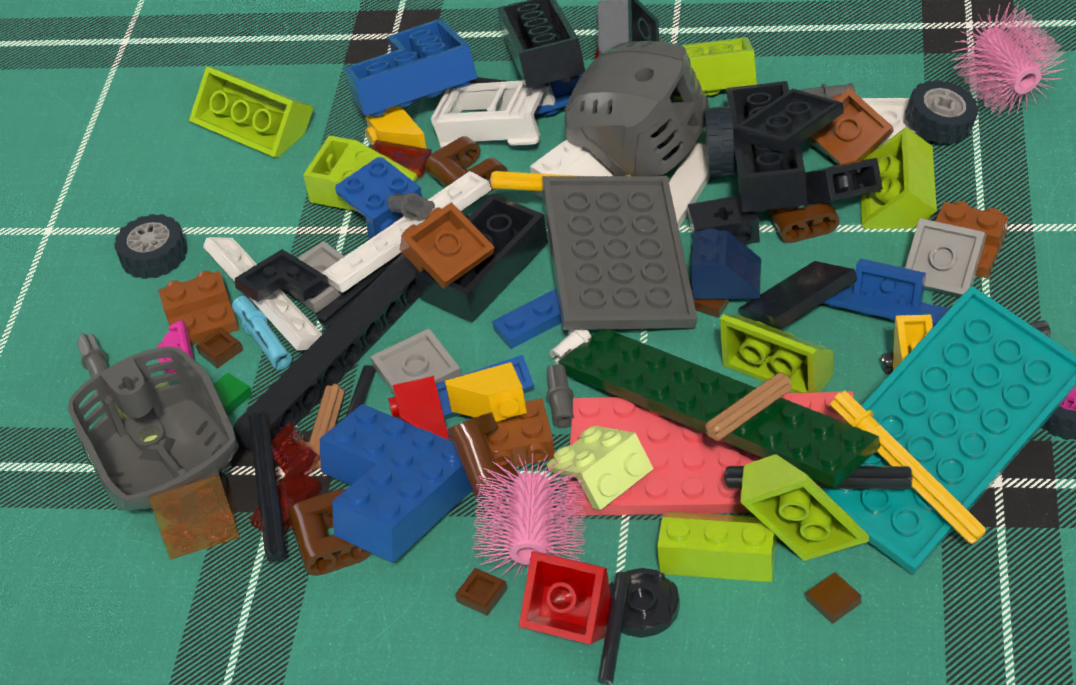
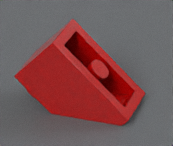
[388,376,449,440]

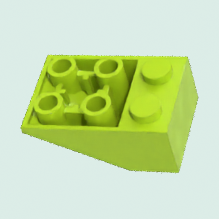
[303,136,417,211]

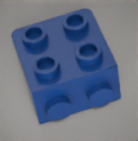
[335,157,422,239]

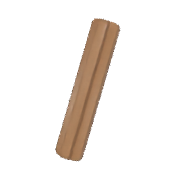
[705,373,792,441]
[304,384,344,470]

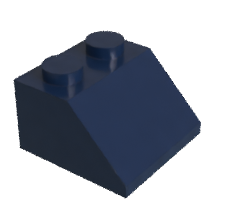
[691,228,761,299]

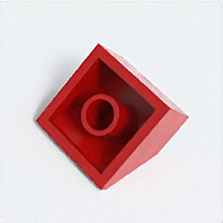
[519,551,611,645]

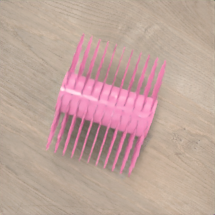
[951,3,1067,116]
[472,453,587,581]

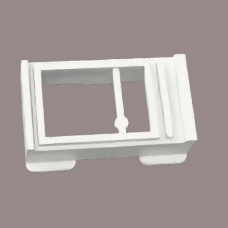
[431,80,556,148]

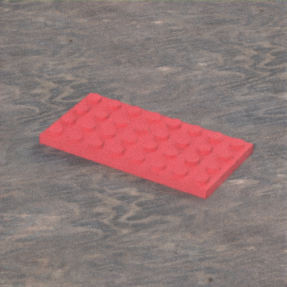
[566,392,854,516]

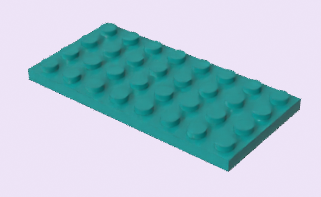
[821,285,1076,575]

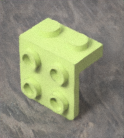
[547,426,654,510]

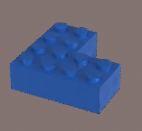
[344,19,478,117]
[319,404,472,563]

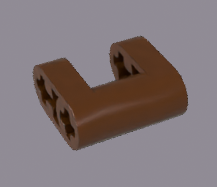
[425,136,508,199]
[767,199,840,243]
[447,412,519,496]
[288,489,371,576]

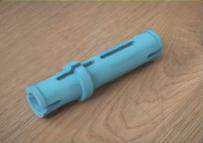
[232,296,292,370]

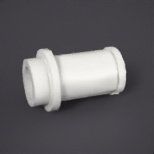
[549,329,591,365]

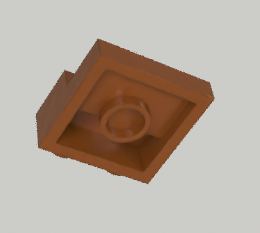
[807,88,894,165]
[935,201,1009,279]
[399,202,495,289]
[158,271,239,345]
[485,398,555,467]

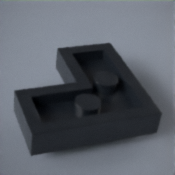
[235,249,328,302]

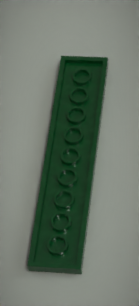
[558,329,880,488]

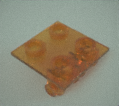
[148,474,240,560]

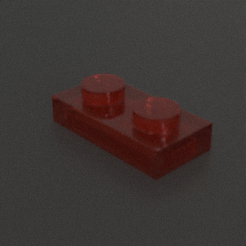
[371,140,432,178]
[272,422,318,481]
[249,469,322,534]

